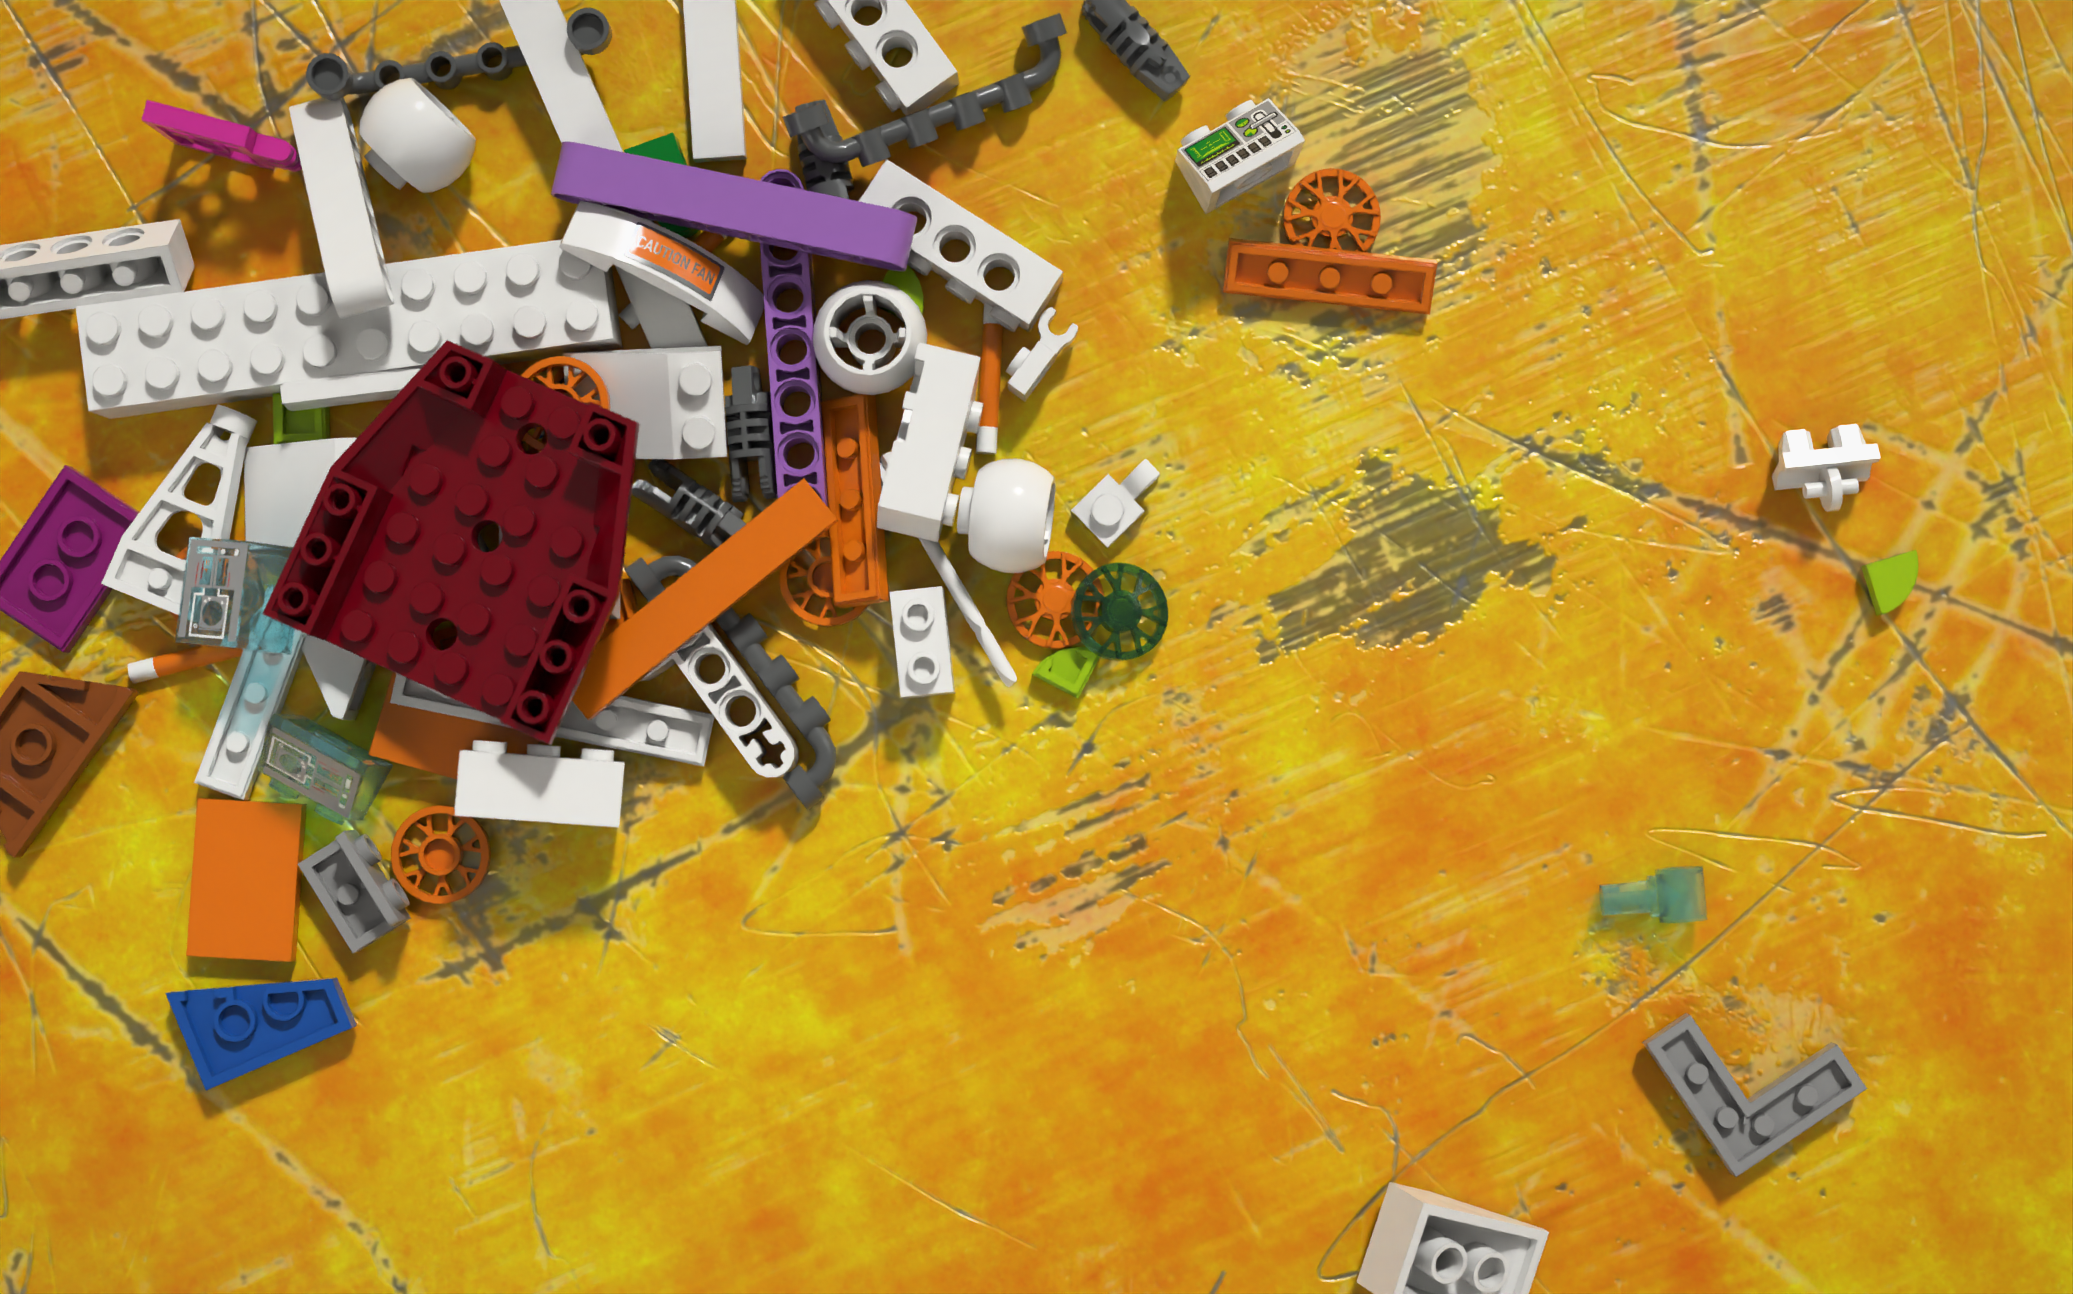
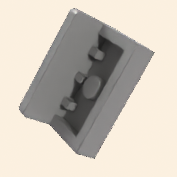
[298,830,411,953]

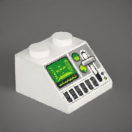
[1175,98,1305,214]

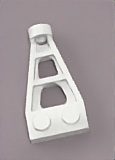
[101,404,257,624]

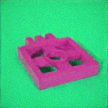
[141,100,302,172]

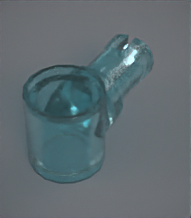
[1599,866,1708,923]

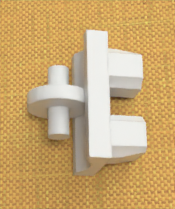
[1772,424,1880,512]

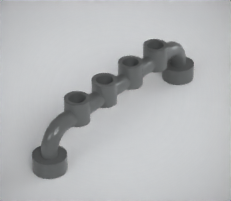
[306,8,612,100]
[782,13,1067,167]
[624,555,837,810]

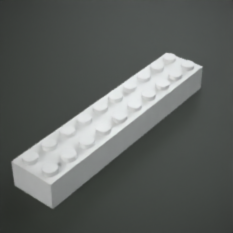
[76,239,622,419]

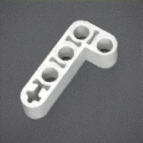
[640,624,799,778]

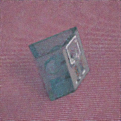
[175,537,294,656]
[258,713,393,825]

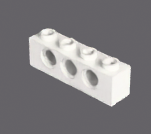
[814,0,959,115]
[859,159,1063,332]
[0,219,195,319]

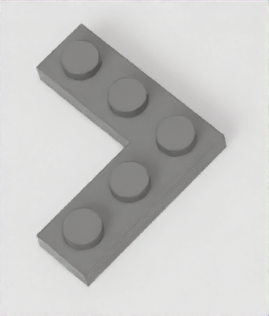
[1642,1013,1867,1177]

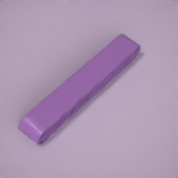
[551,142,917,271]
[760,169,828,507]

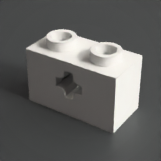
[889,586,955,699]

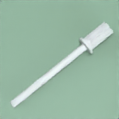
[880,451,1017,687]

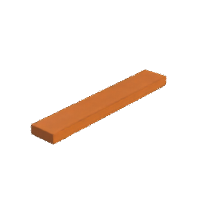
[572,478,838,720]

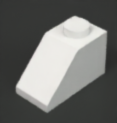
[301,632,376,721]

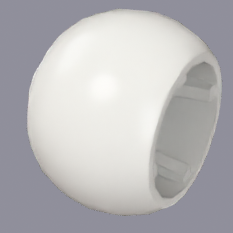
[359,78,476,193]
[813,280,927,395]
[957,458,1056,573]

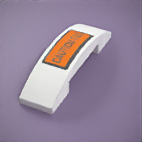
[559,201,764,345]

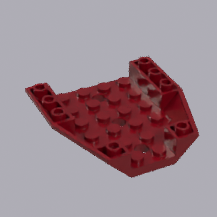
[262,340,639,745]

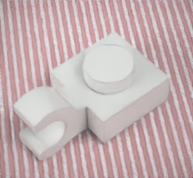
[1006,307,1078,402]
[1071,458,1160,548]

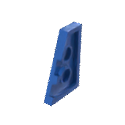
[165,977,357,1090]

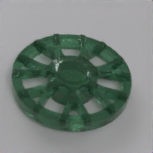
[1071,563,1168,661]

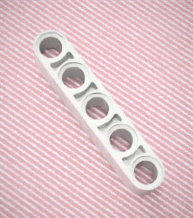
[289,97,394,319]

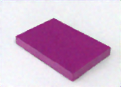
[0,465,140,653]

